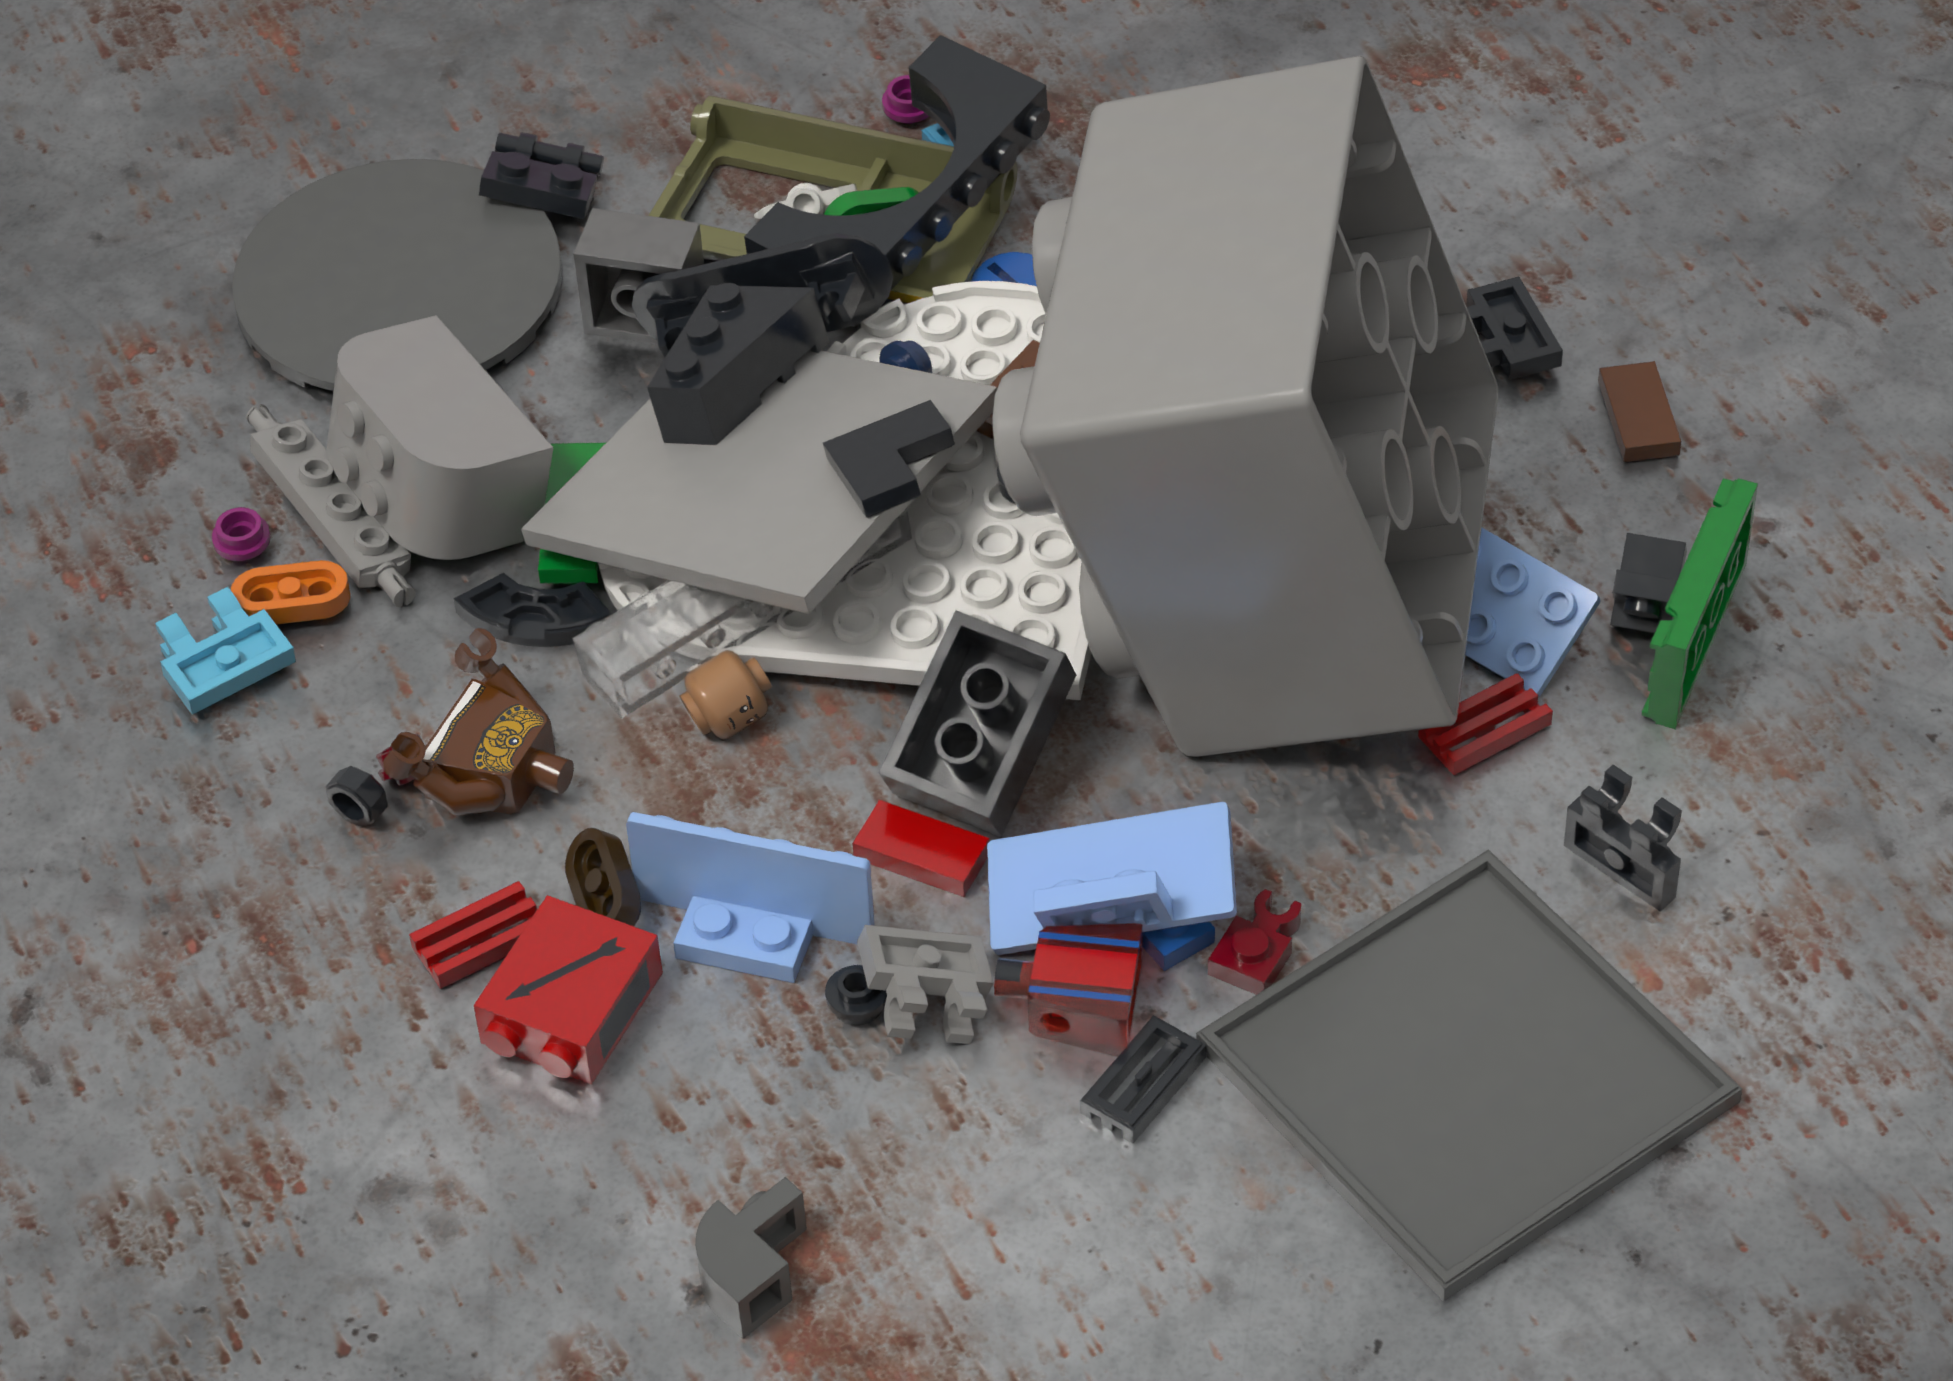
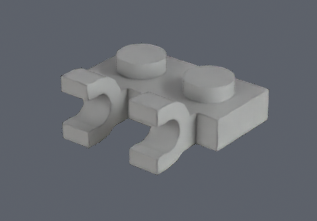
[857,925,994,1044]

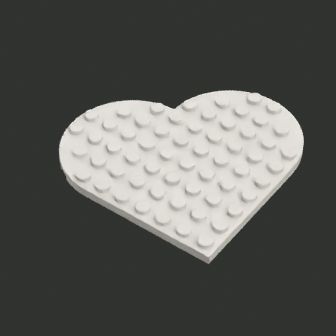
[598,281,1092,700]

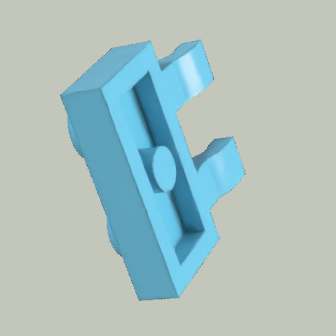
[155,587,296,715]

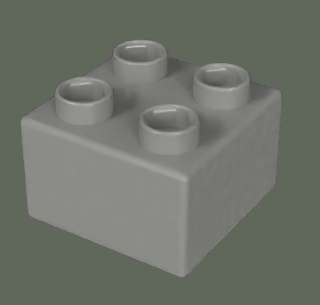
[992,56,1498,757]

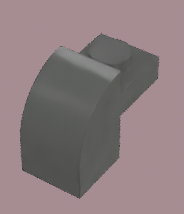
[695,1177,807,1339]

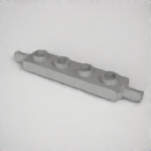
[246,404,416,607]

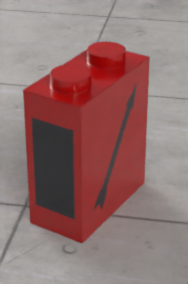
[473,895,663,1085]

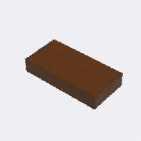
[1598,361,1682,462]

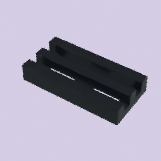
[1080,1015,1206,1143]

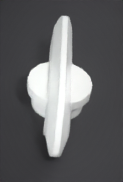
[754,183,858,219]

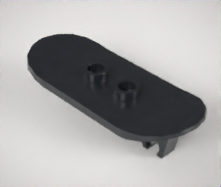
[632,233,893,357]

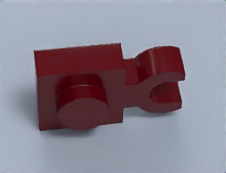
[1208,889,1301,995]

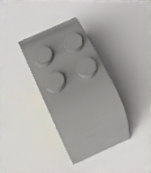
[326,315,553,560]

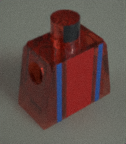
[994,923,1143,1057]

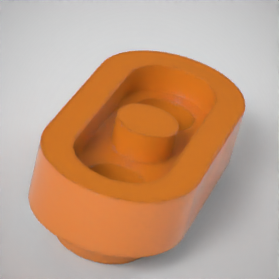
[231,560,351,624]

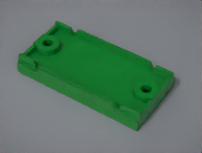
[1641,478,1758,730]

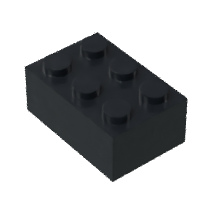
[879,610,1077,837]

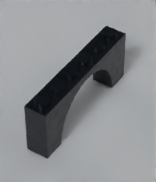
[744,35,1050,328]

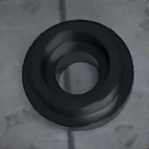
[825,965,887,1025]

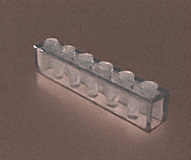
[573,507,912,719]

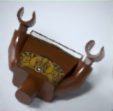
[383,628,574,816]

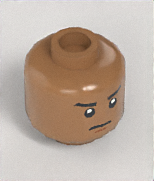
[679,650,772,739]

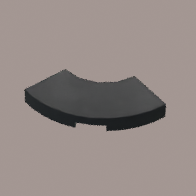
[453,573,616,647]

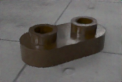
[565,828,641,926]

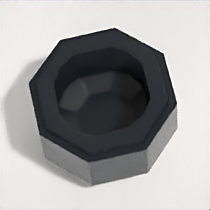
[325,766,388,826]

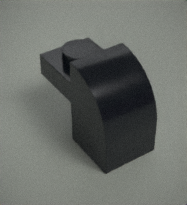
[1610,533,1687,633]

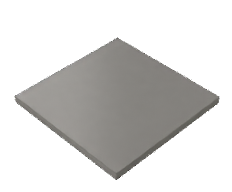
[521,349,997,614]

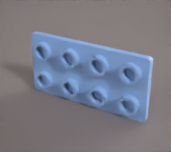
[1465,528,1601,696]
[987,802,1237,955]
[626,812,875,983]

